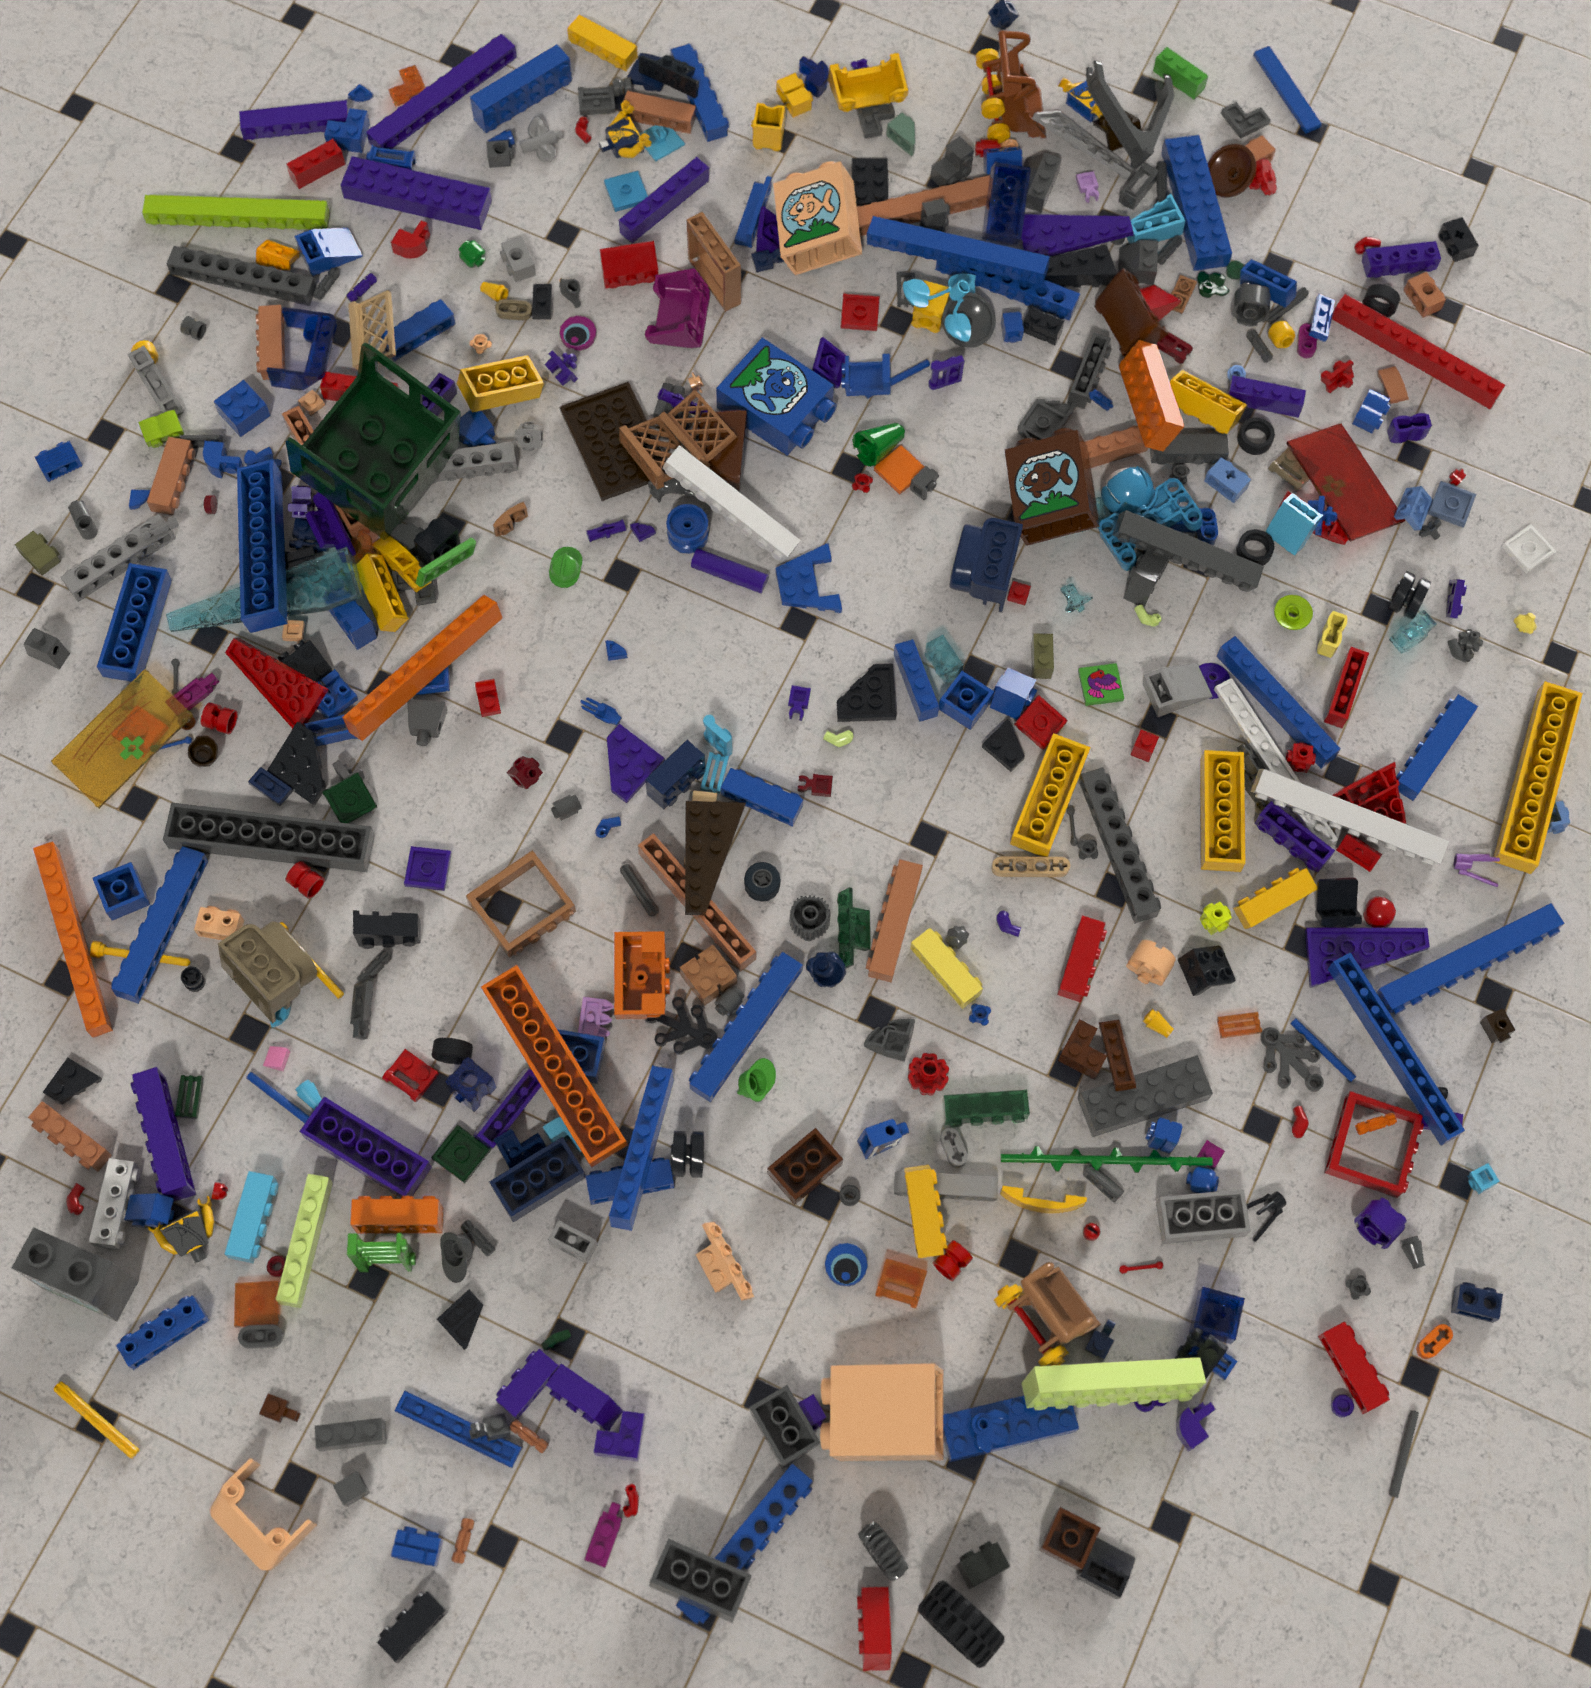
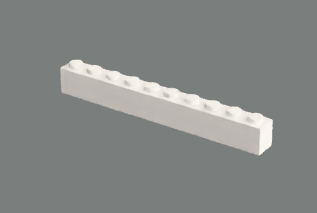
[1250,769,1449,866]

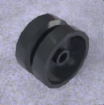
[1388,571,1431,620]
[671,1131,704,1178]

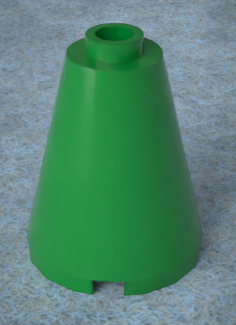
[852,423,905,467]

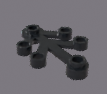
[644,996,717,1055]

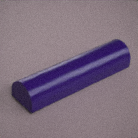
[691,548,769,594]

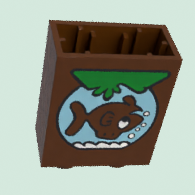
[1005,428,1100,546]

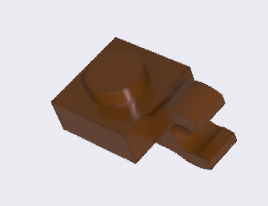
[259,1393,301,1423]

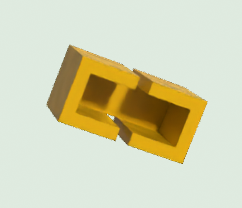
[776,73,813,118]

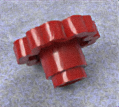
[1249,159,1277,195]
[908,1053,949,1096]

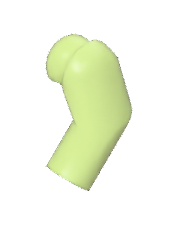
[823,730,854,747]

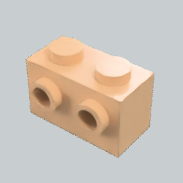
[194,906,244,940]

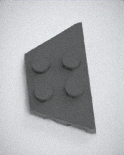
[1017,399,1077,440]

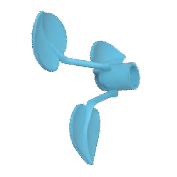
[902,274,976,342]

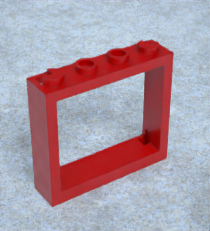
[1324,1091,1424,1198]

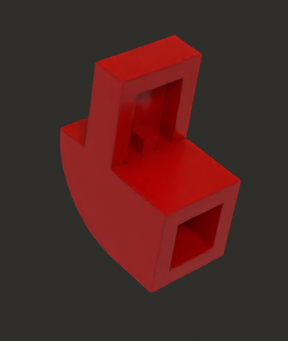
[391,220,430,259]
[475,678,501,717]

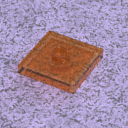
[234,1281,280,1328]

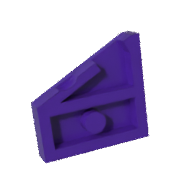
[1446,579,1467,619]

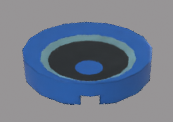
[825,1243,868,1286]

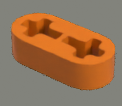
[1416,1324,1453,1359]

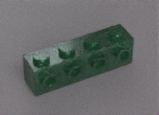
[942,1090,1030,1127]

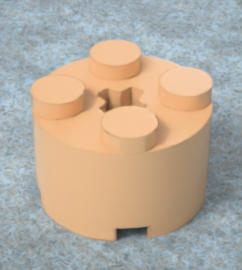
[1126,940,1176,986]

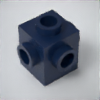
[988,0,1019,30]

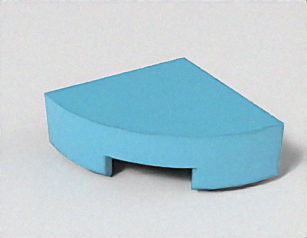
[270,1005,291,1028]

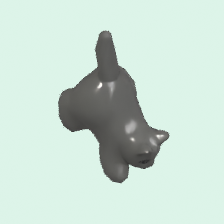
[648,478,698,503]

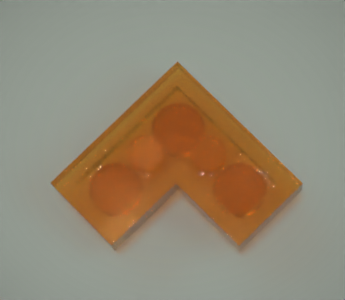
[388,65,425,107]

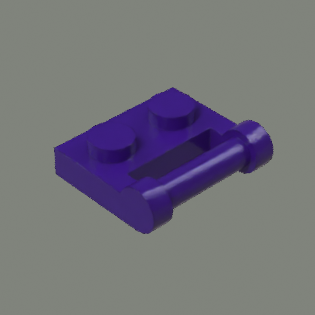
[928,355,965,390]

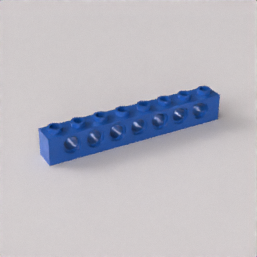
[935,261,1080,321]
[676,1463,813,1625]

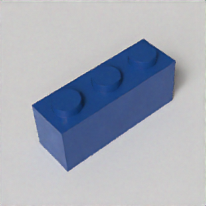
[1240,259,1297,308]

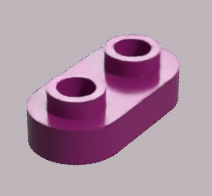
[1297,323,1317,358]

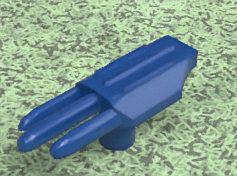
[580,698,622,725]

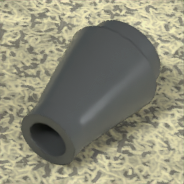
[1401,1236,1425,1269]

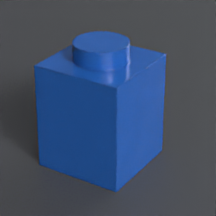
[1001,312,1024,343]

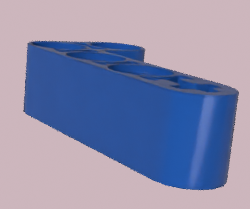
[1169,508,1218,546]

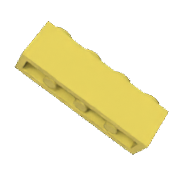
[910,928,983,1009]

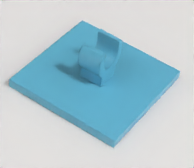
[640,125,685,161]

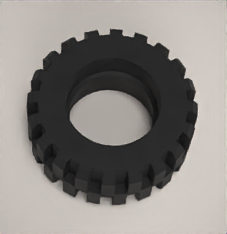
[918,1581,1005,1668]

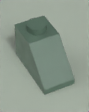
[886,112,915,156]

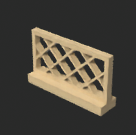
[348,290,396,370]

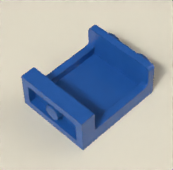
[842,354,891,396]

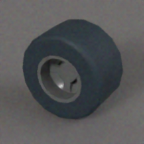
[744,862,781,902]

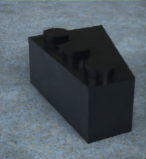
[353,910,421,949]

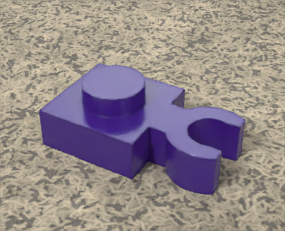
[788,685,811,721]

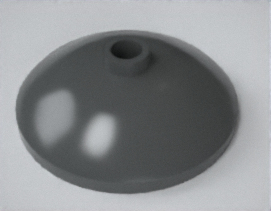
[942,292,996,348]

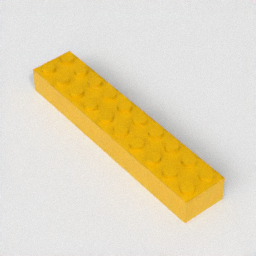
[1492,681,1583,874]

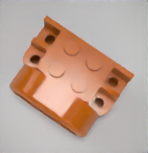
[614,931,670,1019]

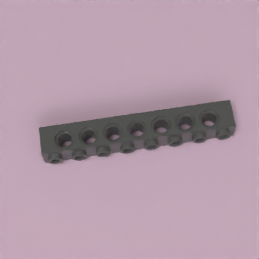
[166,246,317,306]
[1078,767,1161,924]

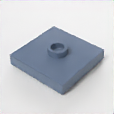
[1428,481,1477,528]

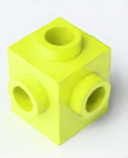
[1199,901,1232,935]

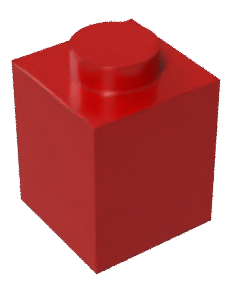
[1131,730,1159,763]

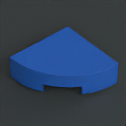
[348,84,373,102]
[129,490,150,510]
[605,640,627,661]

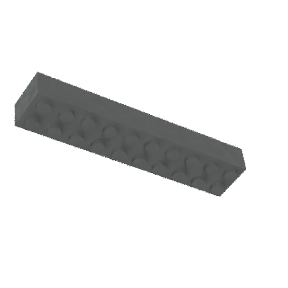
[163,802,374,872]

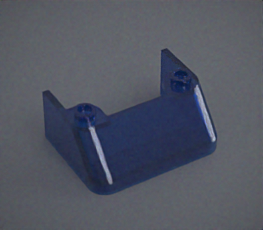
[266,307,337,390]

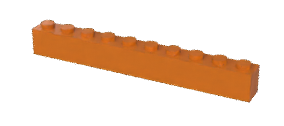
[342,595,502,741]
[33,841,113,1038]

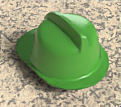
[549,547,582,588]
[737,1058,776,1102]

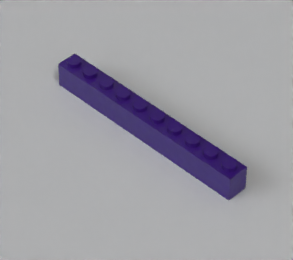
[366,33,517,149]

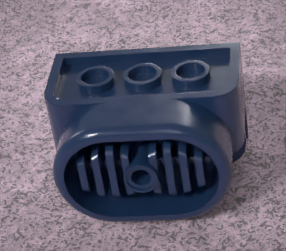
[949,518,1023,612]

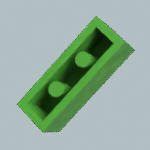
[1153,47,1208,100]

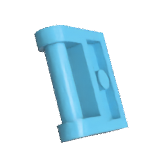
[703,715,732,757]

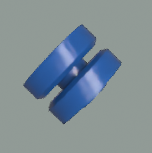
[666,504,709,554]

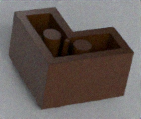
[1058,1019,1107,1080]

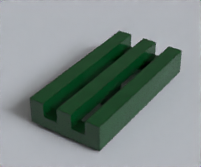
[175,1075,203,1118]

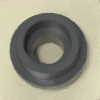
[839,1185,860,1206]

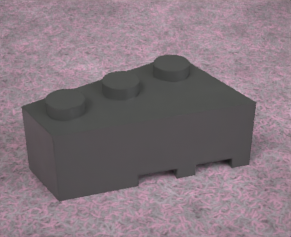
[1123,549,1170,608]

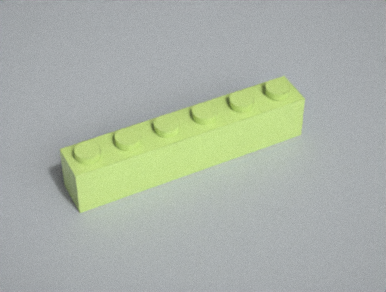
[276,1174,333,1308]

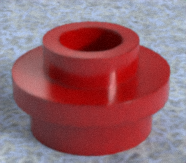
[1449,468,1466,486]

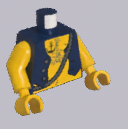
[599,100,651,158]

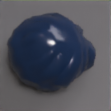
[806,951,846,988]

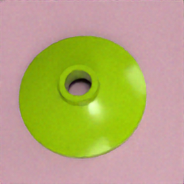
[1274,595,1313,630]

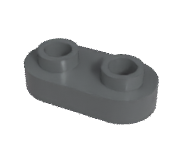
[238,1324,283,1349]

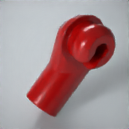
[1354,237,1381,255]
[1292,1106,1309,1138]
[623,1484,639,1518]

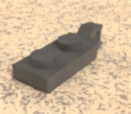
[350,981,373,1040]

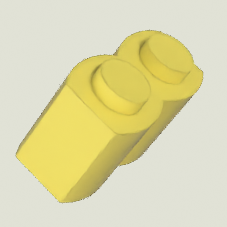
[1317,611,1347,658]

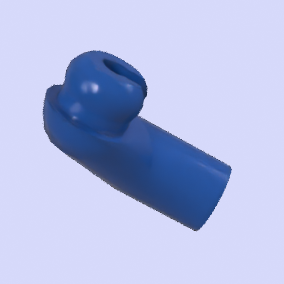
[595,816,621,838]

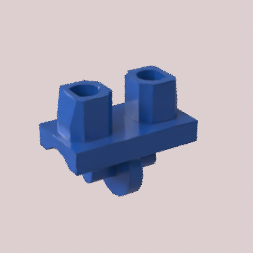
[1308,496,1338,535]

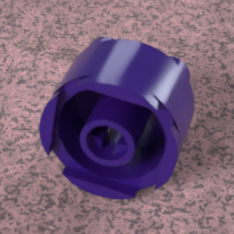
[1354,1198,1407,1249]

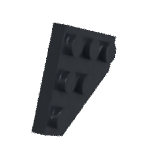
[836,664,896,722]
[267,722,326,805]

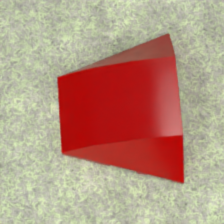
[1332,762,1406,824]

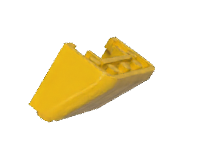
[828,53,908,112]

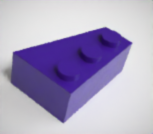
[546,1363,623,1431]

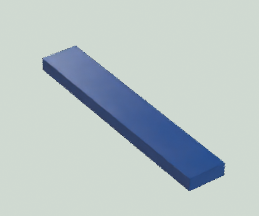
[1253,46,1322,134]
[394,1391,522,1468]

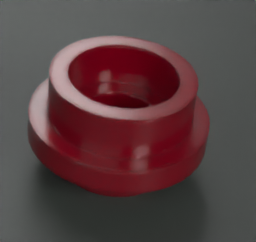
[266,1255,286,1277]

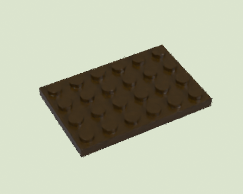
[559,381,666,501]

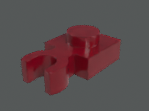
[798,774,833,797]

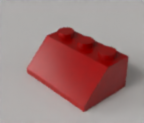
[599,241,659,289]

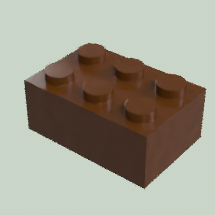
[767,1128,843,1205]

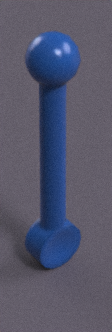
[151,736,192,753]

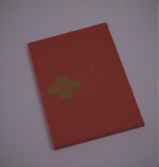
[1286,423,1405,542]

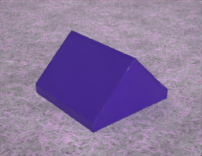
[756,206,780,254]
[812,337,846,388]

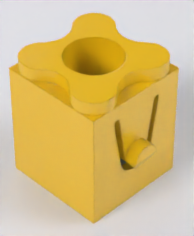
[751,103,785,152]
[911,280,950,333]

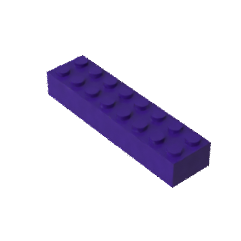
[340,156,492,230]

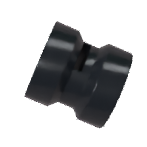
[180,966,205,992]

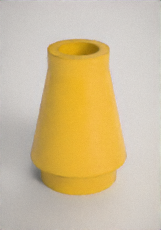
[480,282,509,302]
[1142,1009,1174,1038]

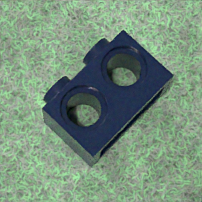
[1451,1282,1503,1323]

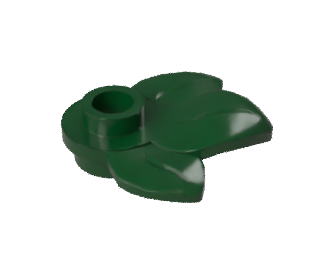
[1197,271,1230,298]

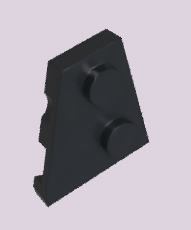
[982,719,1025,772]
[43,1057,102,1105]
[436,1289,483,1350]

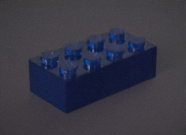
[981,162,1031,245]

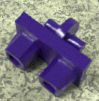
[544,350,578,385]

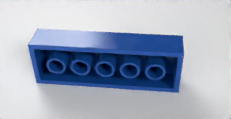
[470,44,572,133]
[97,563,172,683]
[943,1396,1079,1462]

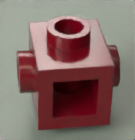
[506,756,543,789]

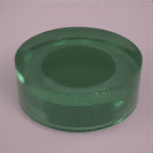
[1226,261,1244,280]

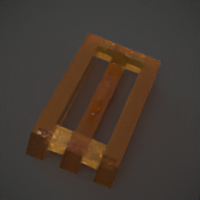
[1217,1012,1262,1038]

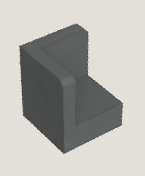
[333,1471,370,1507]

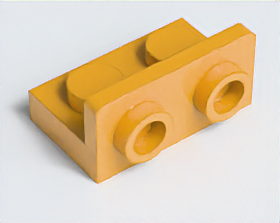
[256,240,300,271]

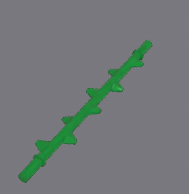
[1001,1146,1213,1173]

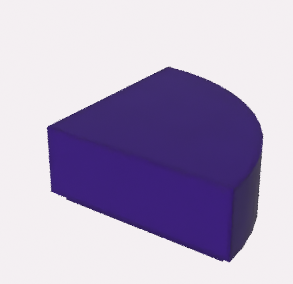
[630,523,656,542]

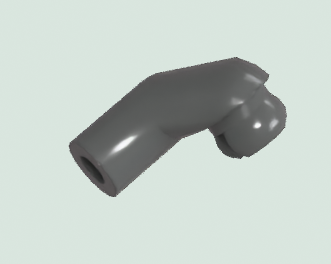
[1447,639,1474,662]

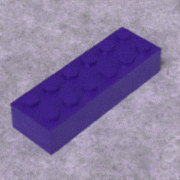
[130,1067,197,1202]
[299,1097,432,1198]

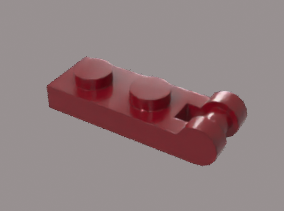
[1155,332,1193,364]

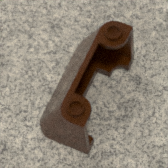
[1094,268,1169,357]
[698,410,747,492]

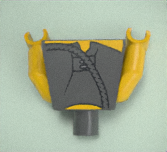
[148,1196,214,1263]

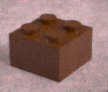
[1039,1507,1101,1571]

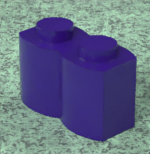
[1387,413,1432,443]

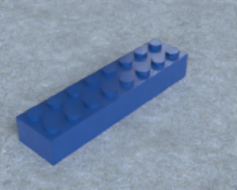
[1161,135,1233,271]

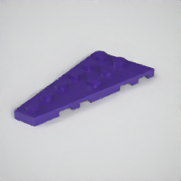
[1016,214,1134,257]
[1305,928,1430,988]

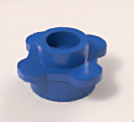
[969,1004,991,1026]

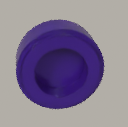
[1331,1394,1354,1418]

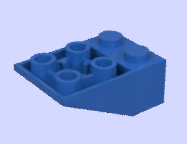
[295,228,363,277]

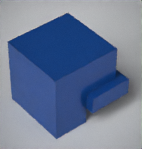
[990,667,1037,720]

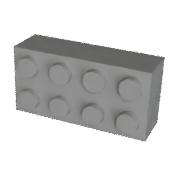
[1156,1189,1251,1244]

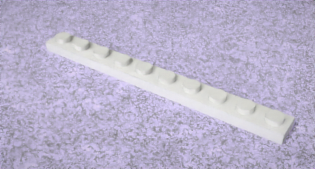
[1214,678,1338,846]

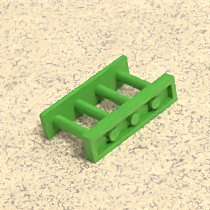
[347,1233,416,1272]

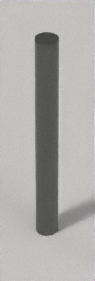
[1389,1410,1419,1498]

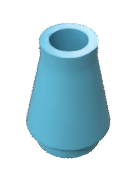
[295,1080,322,1110]

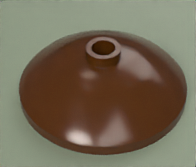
[1207,144,1257,198]

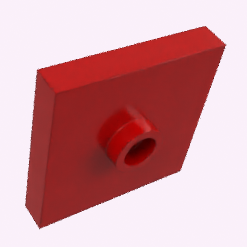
[841,294,880,331]
[1013,695,1068,750]

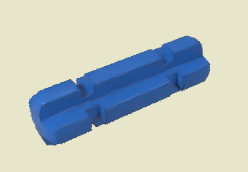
[1089,389,1114,411]

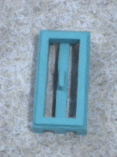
[701,752,729,794]

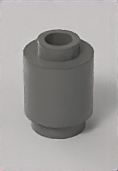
[551,795,582,821]
[714,986,745,1016]

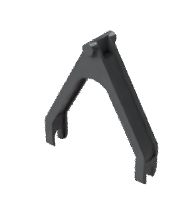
[1086,61,1174,169]

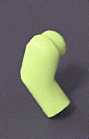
[1134,605,1161,627]

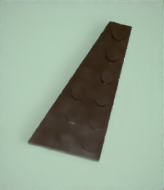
[685,801,746,915]

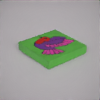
[1078,663,1124,706]

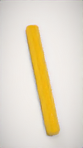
[53,1381,139,1459]

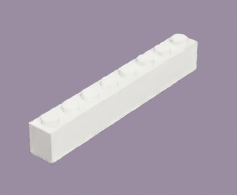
[662,445,801,563]

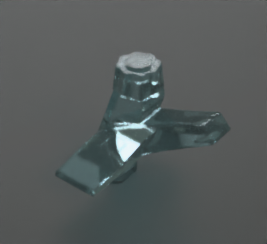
[1060,584,1093,613]

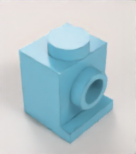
[1467,1163,1500,1195]

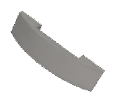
[127,346,184,415]

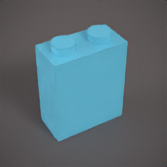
[1265,493,1323,556]

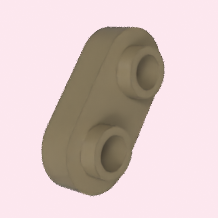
[495,299,532,320]

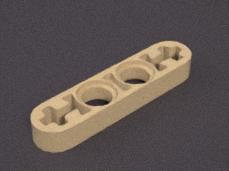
[991,856,1070,877]

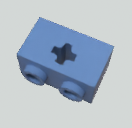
[1204,457,1251,503]

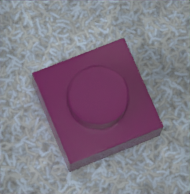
[1197,1140,1225,1170]

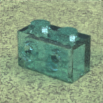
[924,635,964,684]

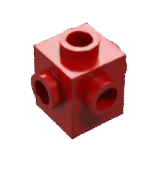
[1286,742,1316,773]

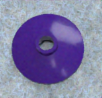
[1199,663,1230,699]

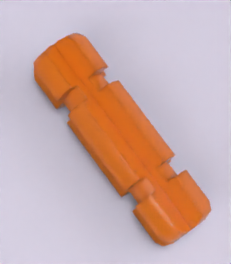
[1355,1113,1397,1135]

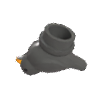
[559,278,581,308]

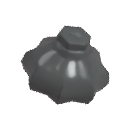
[945,926,969,949]

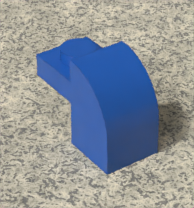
[203,441,244,478]

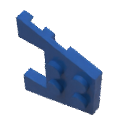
[775,543,842,613]

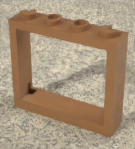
[686,212,741,312]
[466,850,576,958]

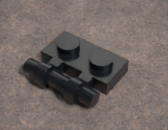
[1174,1328,1229,1380]

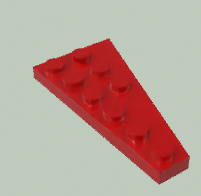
[225,638,329,729]

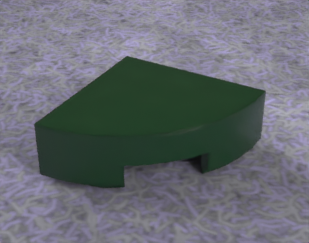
[541,1329,571,1351]

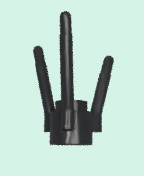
[1246,1191,1287,1242]

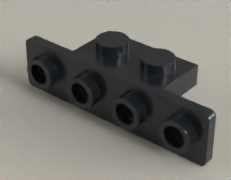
[638,55,699,98]

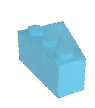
[1126,194,1185,244]

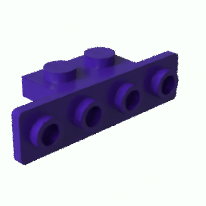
[305,492,356,563]

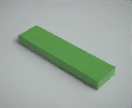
[416,537,476,587]

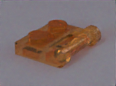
[875,1258,927,1309]

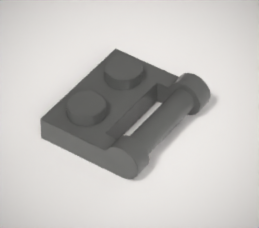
[578,85,615,115]

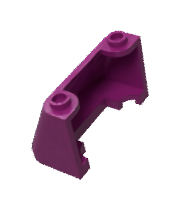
[645,268,710,348]

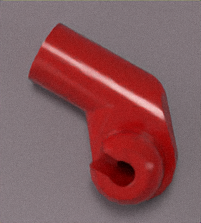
[575,117,592,143]
[66,1183,85,1216]

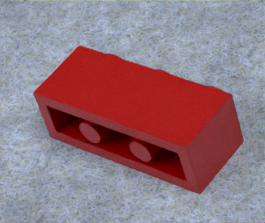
[286,139,345,189]

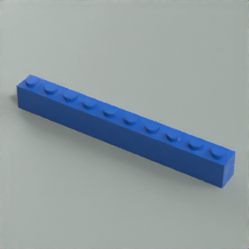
[867,216,1050,285]
[1376,903,1565,1015]
[1328,953,1465,1146]

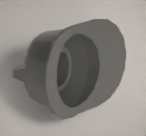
[440,1232,473,1283]

